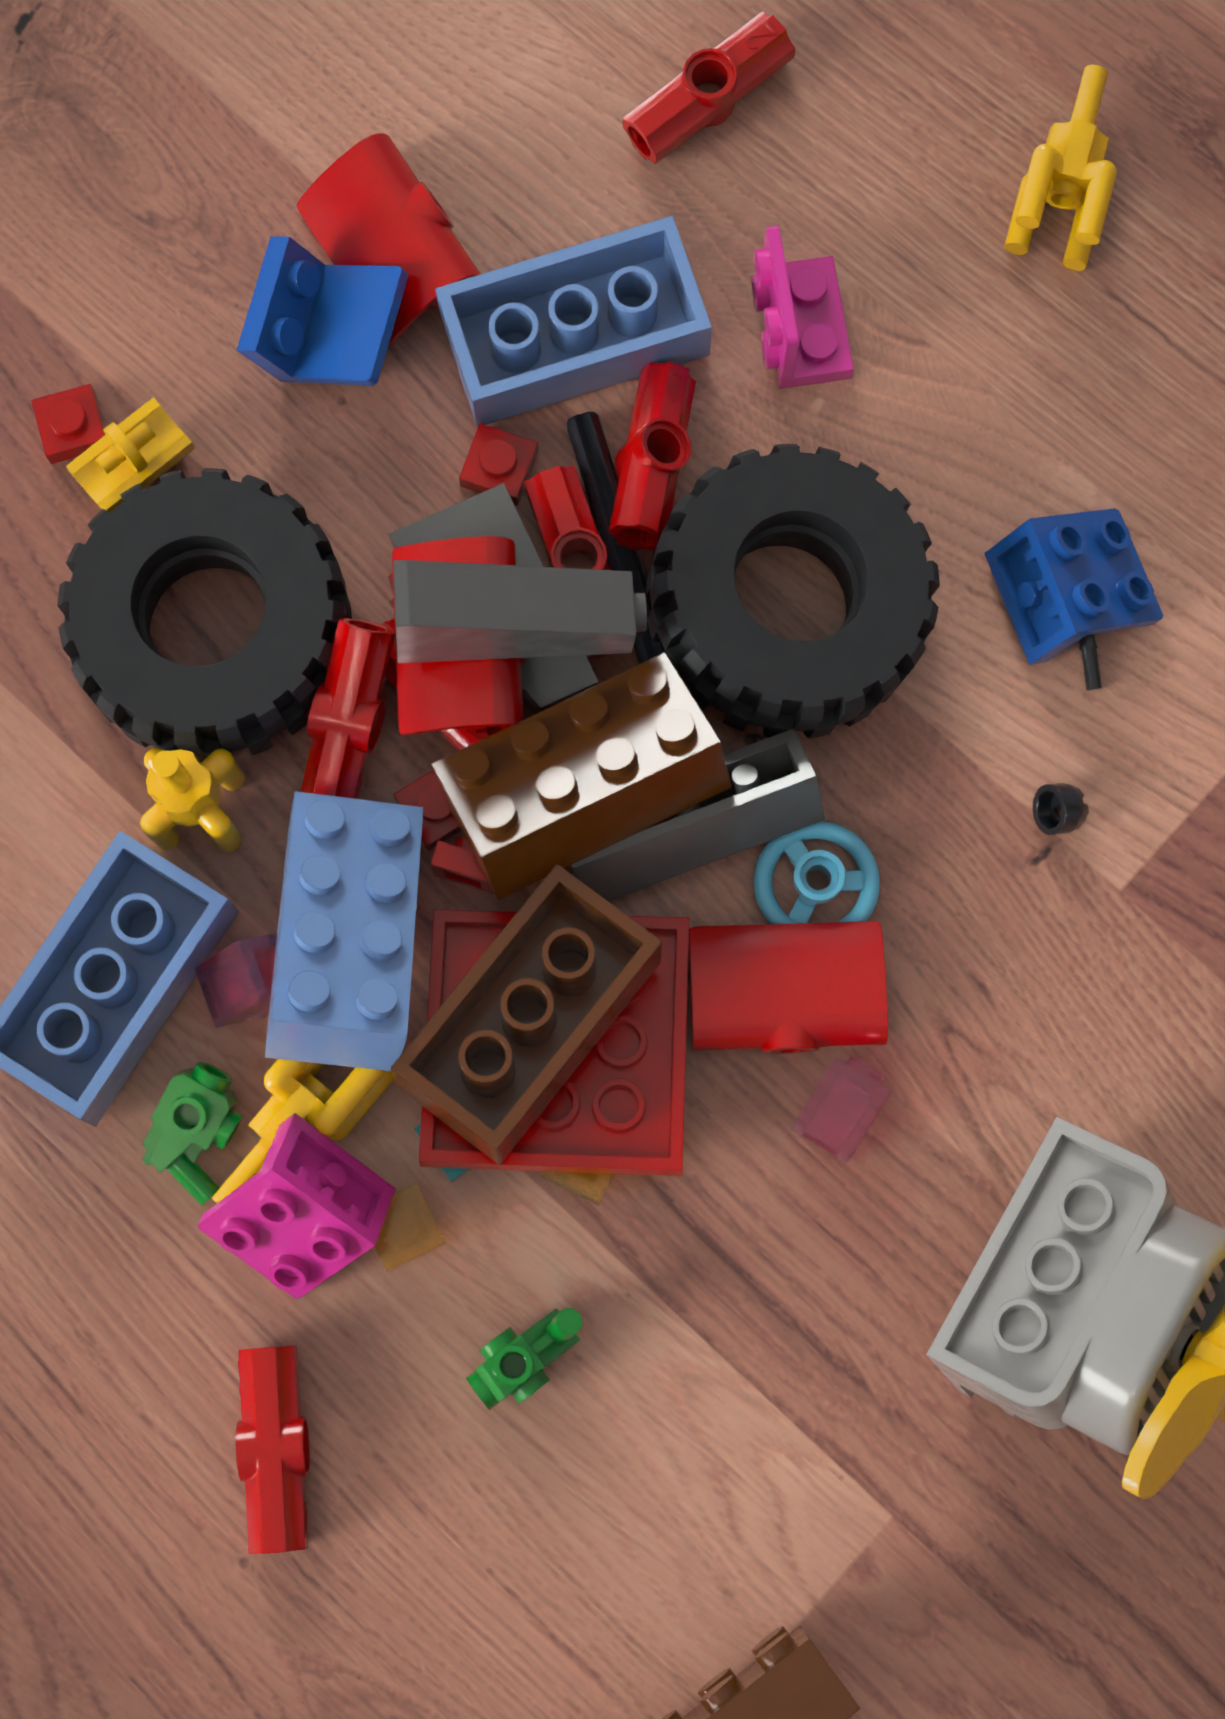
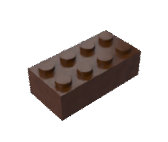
[432,652,732,900]
[390,864,662,1165]
[661,1626,861,1719]

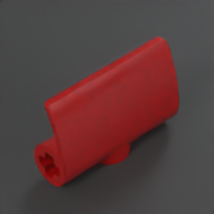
[297,133,480,347]
[392,536,524,738]
[689,921,888,1054]

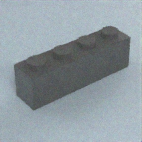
[570,729,825,902]

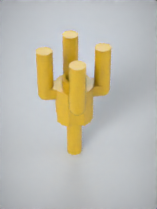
[1004,65,1117,271]
[140,747,245,852]
[212,1059,394,1203]

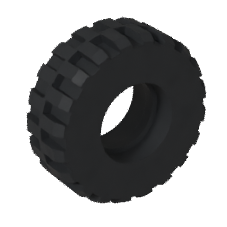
[645,444,940,739]
[57,468,352,757]

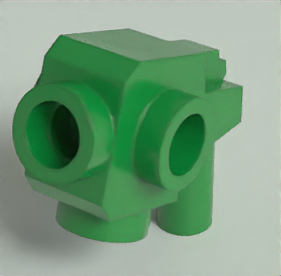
[142,1062,243,1206]
[466,1308,582,1410]

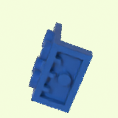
[237,236,408,386]
[984,508,1163,665]

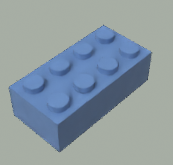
[435,215,712,427]
[265,791,424,1071]
[0,831,239,1127]

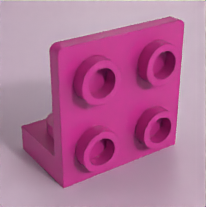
[751,225,854,389]
[198,1113,396,1298]

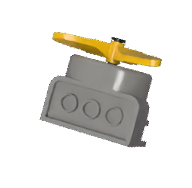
[926,1117,1225,1500]

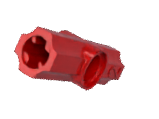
[622,12,795,165]
[609,361,696,551]
[523,465,610,659]
[300,618,396,799]
[235,1346,310,1554]

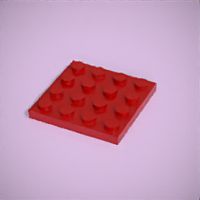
[419,909,690,1176]

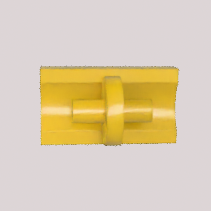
[66,397,195,513]

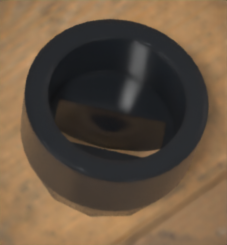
[1033,783,1089,835]

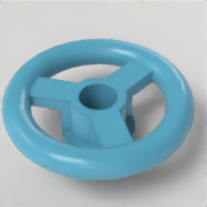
[753,821,880,924]

